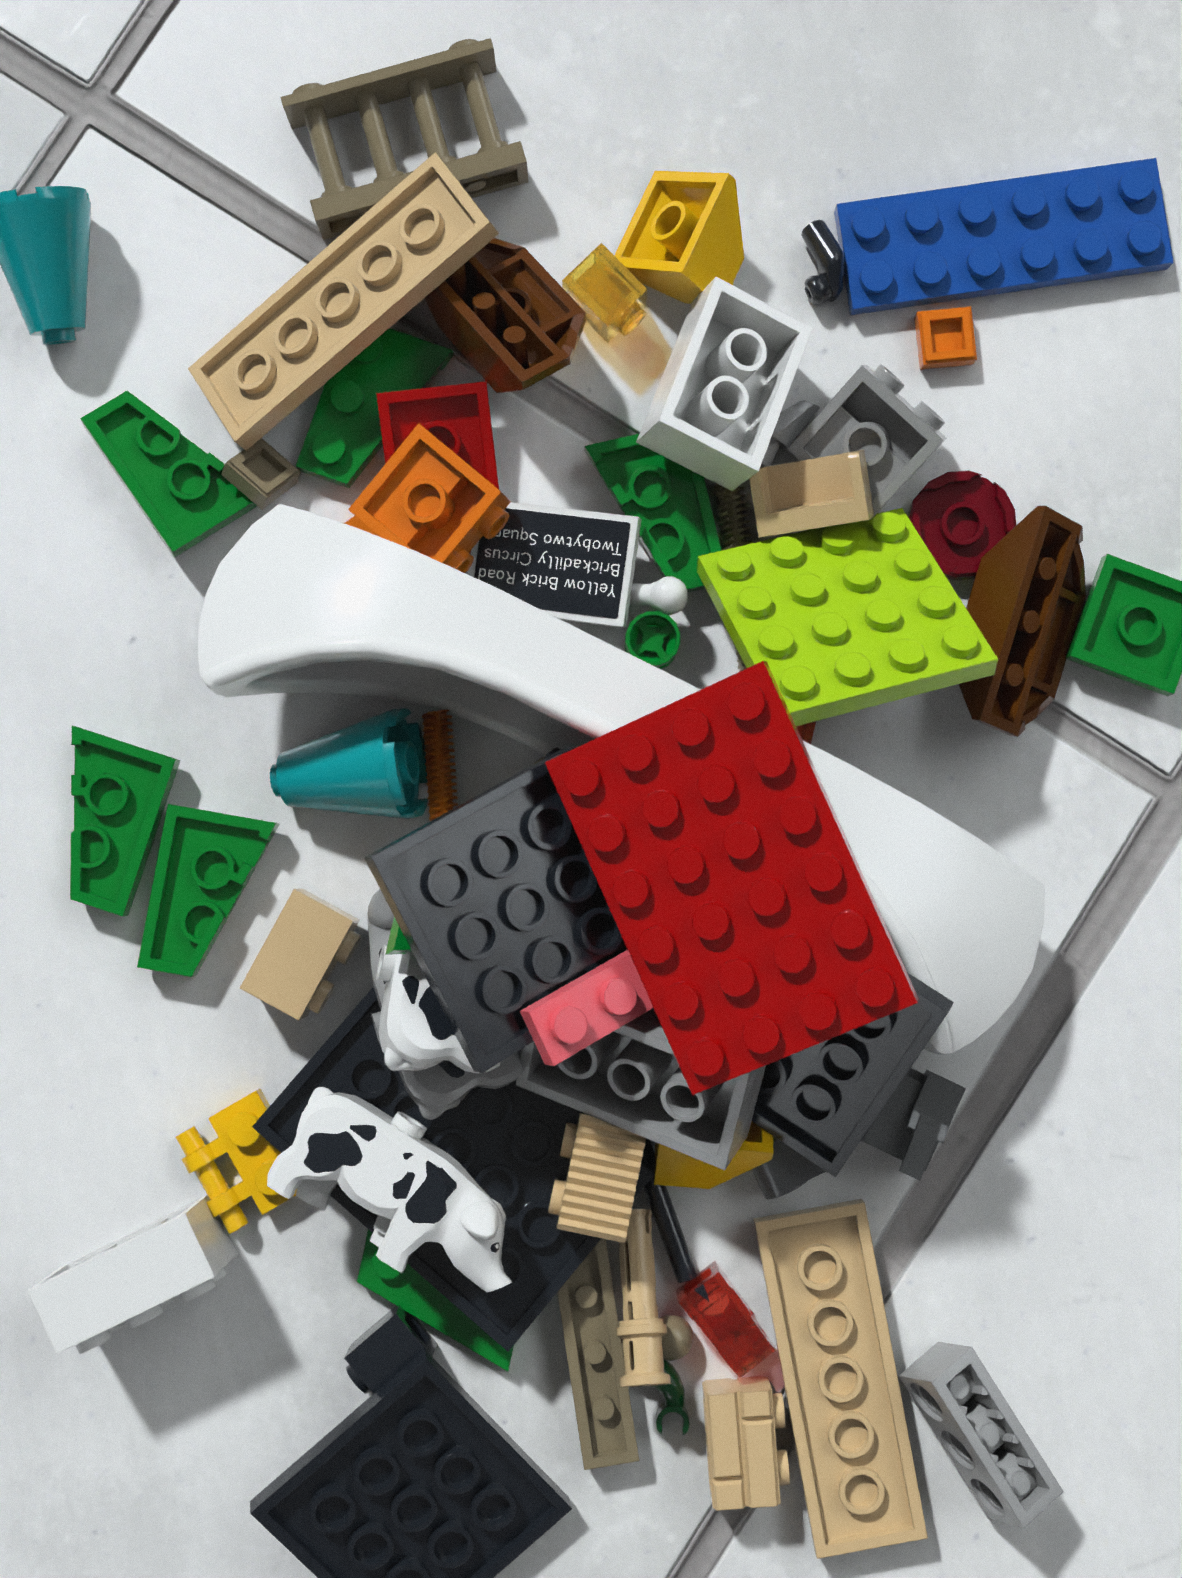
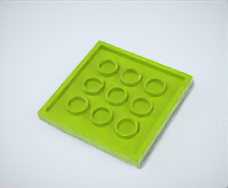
[697,508,998,726]

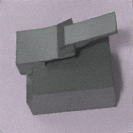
[861,1068,966,1181]

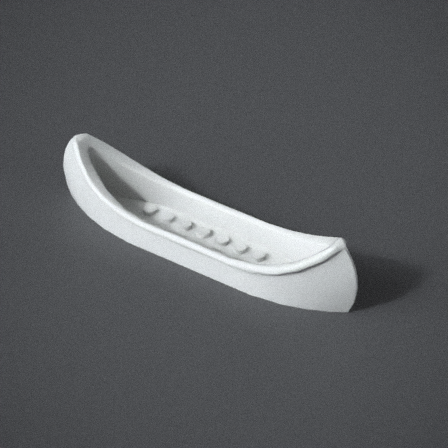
[198,504,1045,1054]

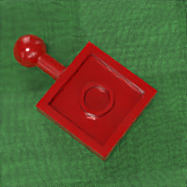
[376,381,499,554]

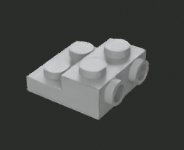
[788,364,947,520]

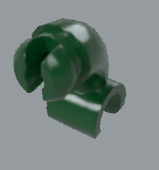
[650,1360,690,1435]

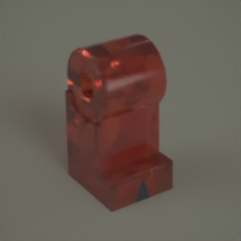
[676,1261,776,1378]

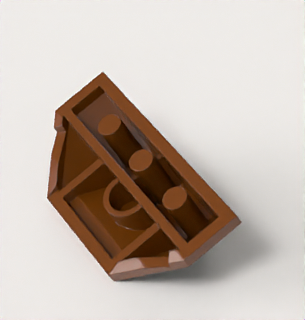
[424,238,586,393]
[958,506,1086,737]

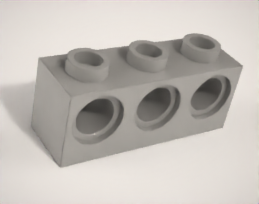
[899,1342,1064,1528]

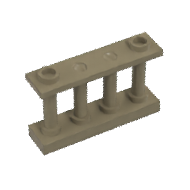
[280,38,529,240]

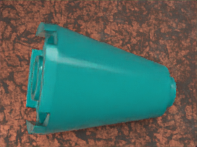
[0,186,91,345]
[270,708,428,819]

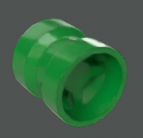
[625,611,680,670]

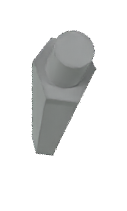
[760,401,820,468]

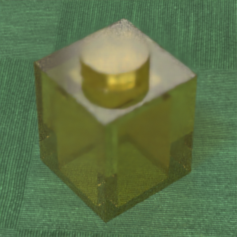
[562,243,648,343]

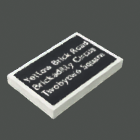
[468,502,642,628]

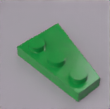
[296,328,454,488]
[80,390,257,558]
[584,433,722,592]
[70,725,181,917]
[357,1229,514,1371]

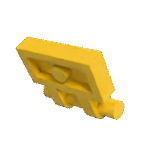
[175,1088,297,1234]

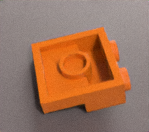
[348,423,511,573]

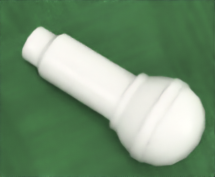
[630,576,688,615]

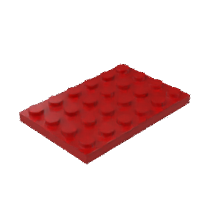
[545,661,919,1095]

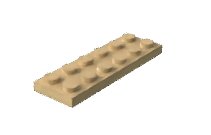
[188,152,499,451]
[753,1199,928,1559]

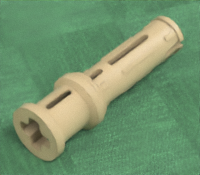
[616,1209,671,1387]

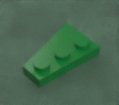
[137,804,280,977]

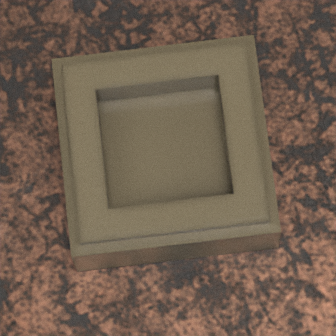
[221,438,301,510]

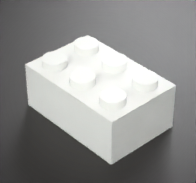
[636,277,812,491]
[27,1195,237,1355]

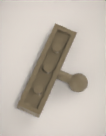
[557,1238,693,1470]

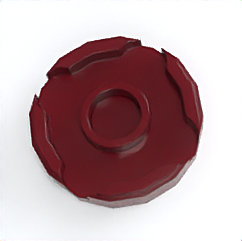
[907,470,1016,580]

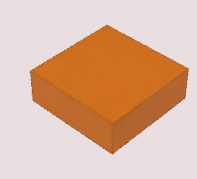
[914,306,977,370]

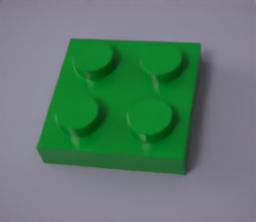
[1065,554,1182,696]

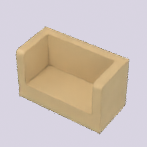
[749,450,874,538]

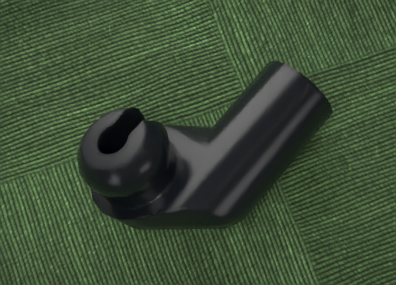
[801,220,845,305]

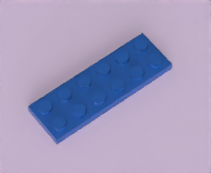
[834,158,1174,316]

